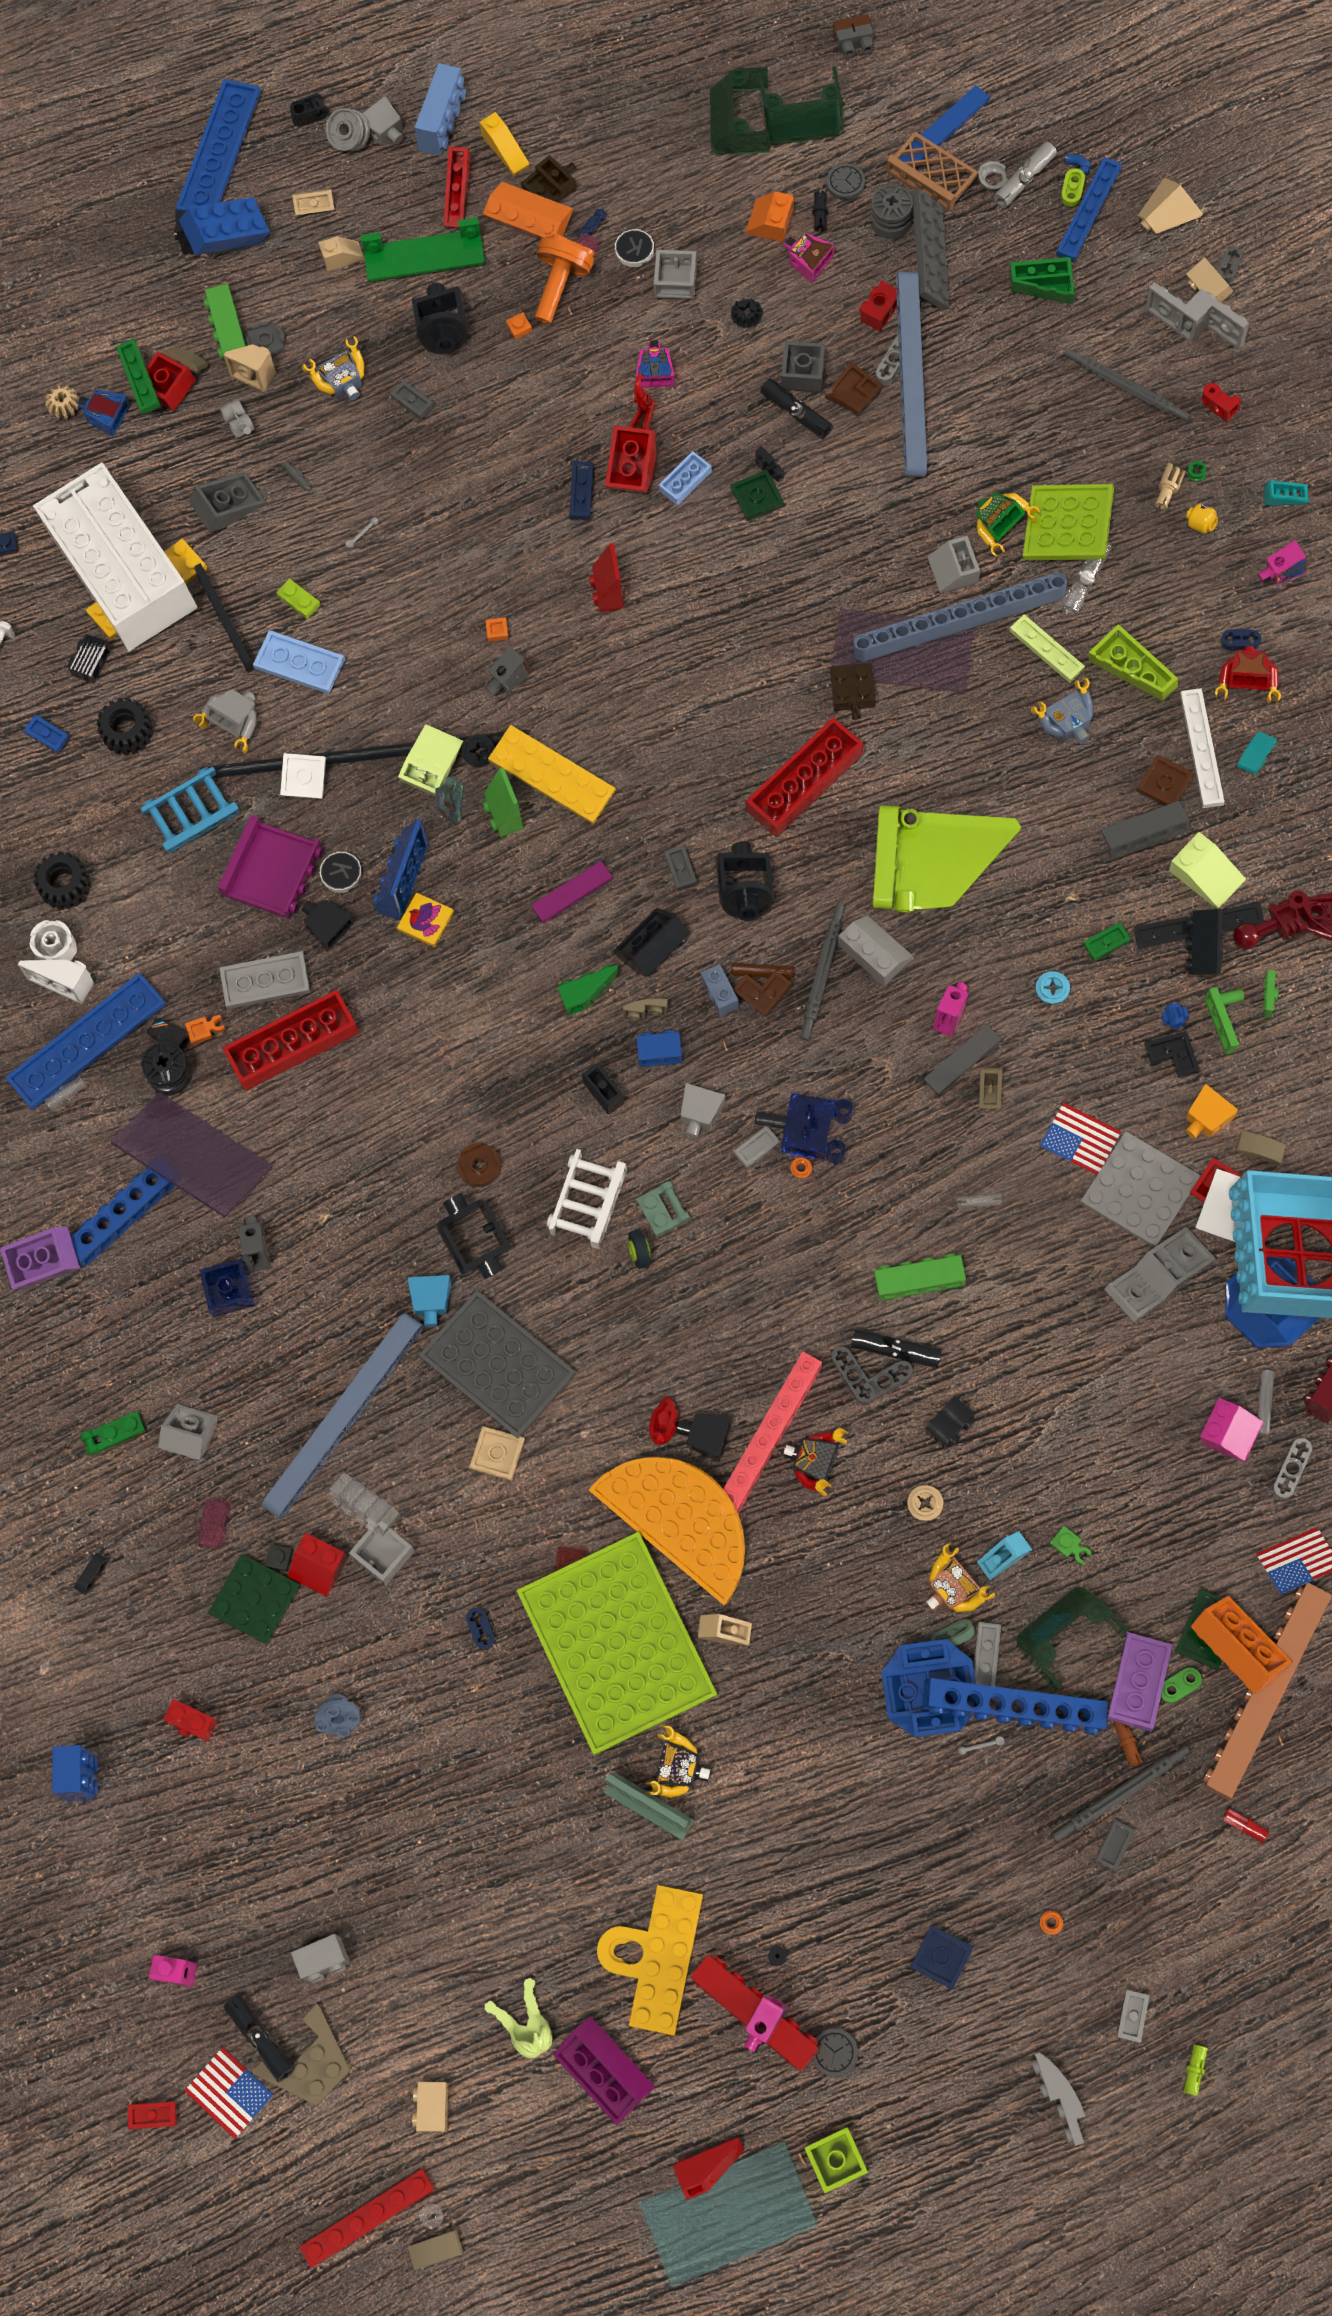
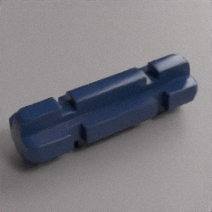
[577,208,607,242]

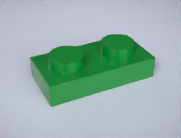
[1083,922,1131,962]

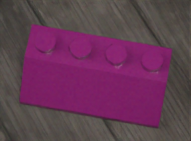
[553,2016,655,2125]

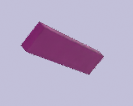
[531,861,613,924]

